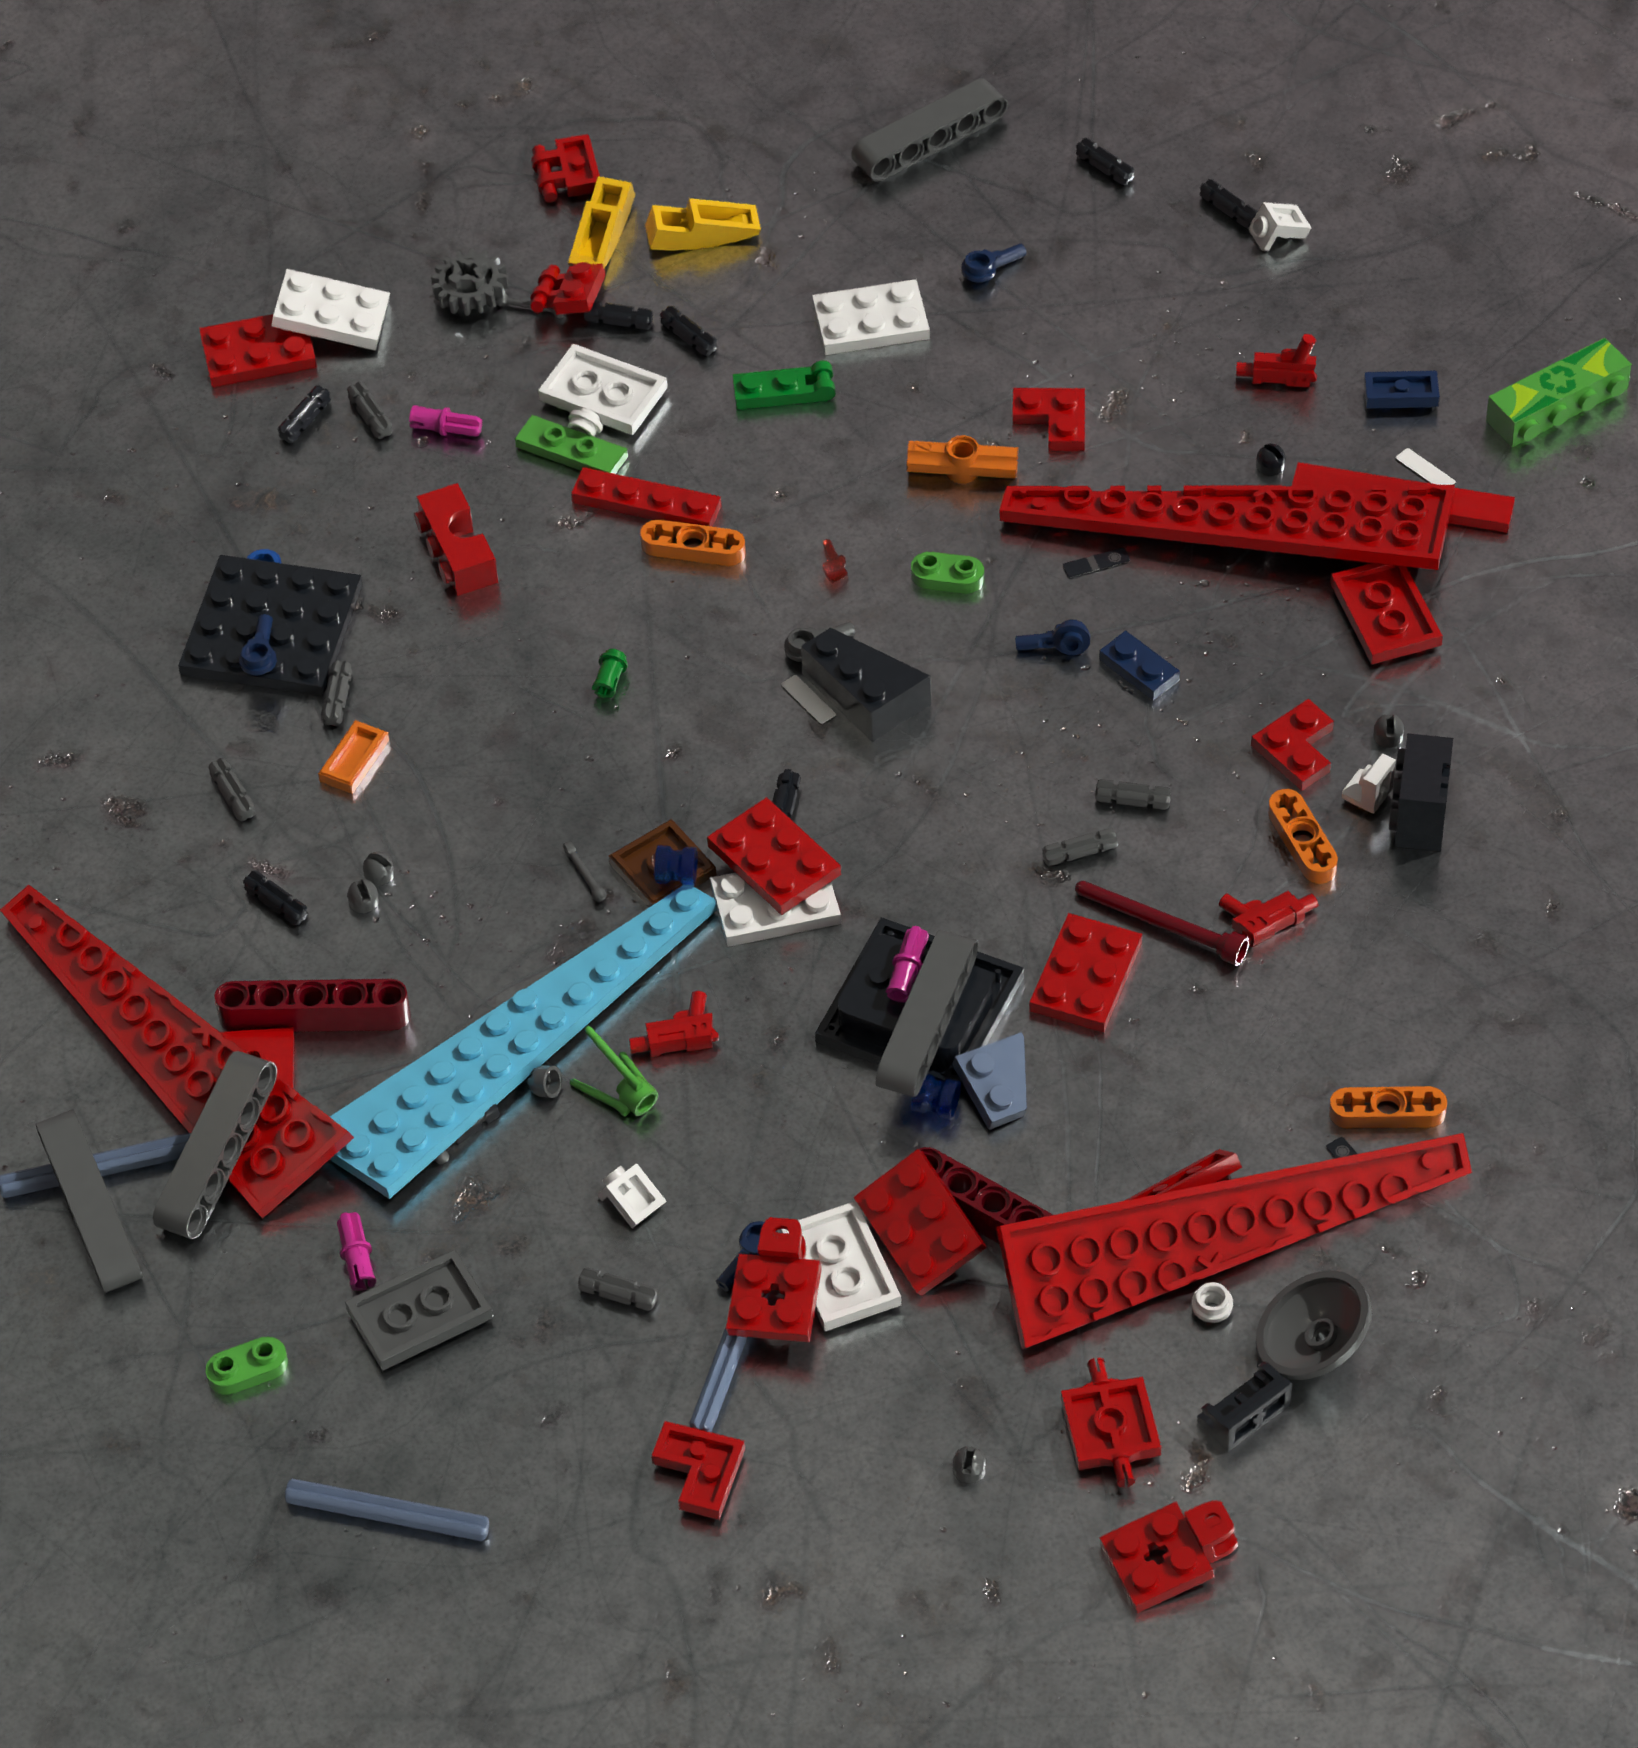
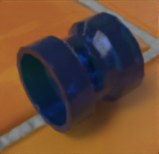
[654,845,698,886]
[911,1074,961,1120]

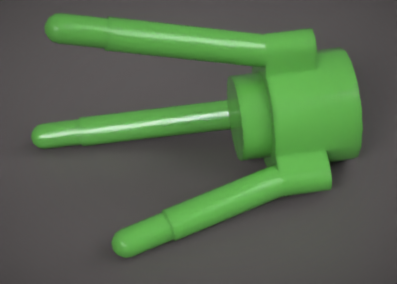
[570,1026,658,1117]

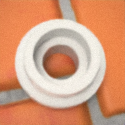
[568,408,603,437]
[1192,1282,1233,1323]

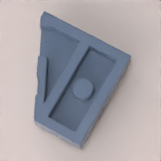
[952,1032,1027,1129]

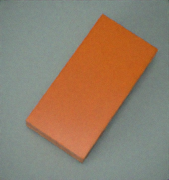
[318,720,389,794]

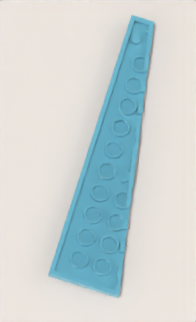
[329,883,717,1199]

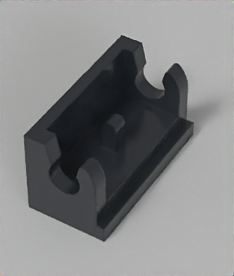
[1197,1361,1292,1452]

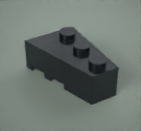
[801,628,931,742]
[1389,733,1453,852]

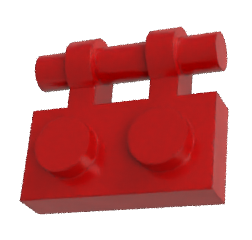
[531,134,600,202]
[530,262,606,315]

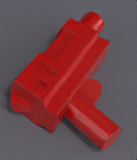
[1236,334,1317,387]
[1219,891,1318,947]
[629,991,719,1058]

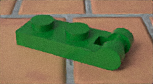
[732,360,836,410]

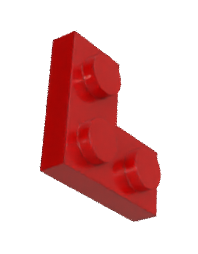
[1013,388,1085,451]
[1251,698,1334,791]
[651,1421,745,1520]

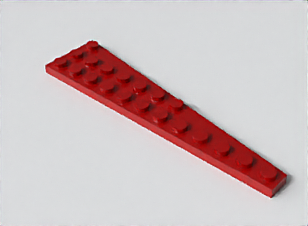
[999,485,1455,570]
[0,885,354,1218]
[996,1133,1472,1349]

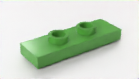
[515,415,628,474]

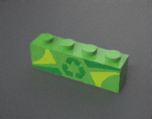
[1486,338,1632,447]

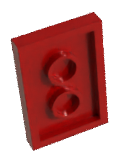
[199,314,317,388]
[1330,563,1443,664]
[707,797,841,915]
[1029,913,1142,1033]
[853,1149,987,1296]

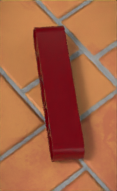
[214,979,411,1032]
[912,1147,1053,1244]

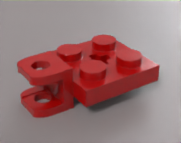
[726,1217,822,1342]
[1099,1500,1238,1614]

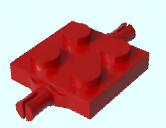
[1061,1357,1161,1488]

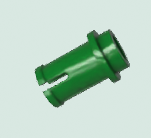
[592,649,628,698]

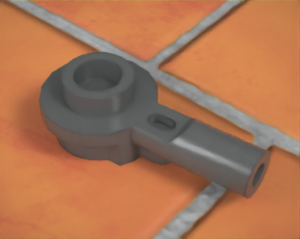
[784,621,856,662]

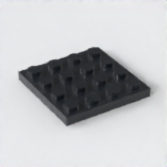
[178,555,363,696]

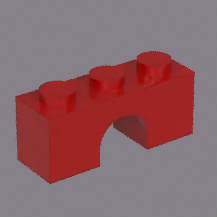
[414,483,499,596]

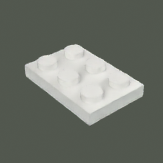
[272,269,390,350]
[812,279,930,355]
[538,344,668,435]
[710,873,841,947]
[780,1201,901,1332]

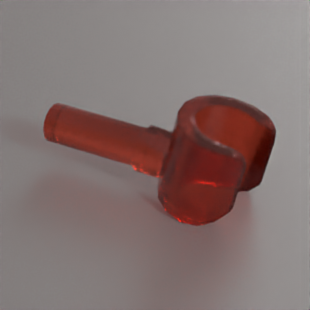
[823,539,848,583]

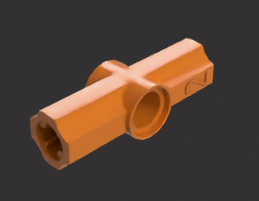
[907,435,1018,484]

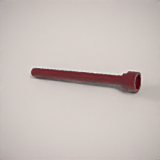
[1075,881,1250,966]

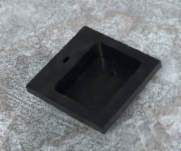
[815,917,1024,1095]

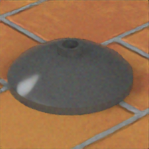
[1256,1270,1372,1380]

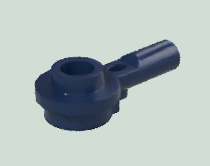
[961,243,1026,283]
[239,614,277,675]
[1015,619,1091,655]
[716,1221,777,1291]

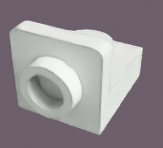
[1249,202,1311,251]
[1342,753,1396,814]
[597,1163,667,1228]

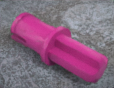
[409,405,482,437]
[886,926,929,1002]
[337,1212,376,1291]

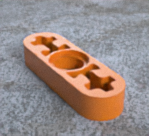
[640,520,746,566]
[1268,789,1338,884]
[1329,1086,1447,1129]

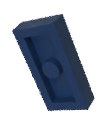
[1364,370,1440,408]
[1099,630,1180,701]

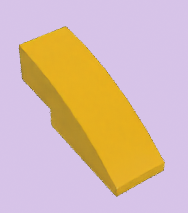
[568,176,635,269]
[645,198,761,251]

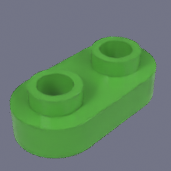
[911,552,984,594]
[205,1337,288,1395]

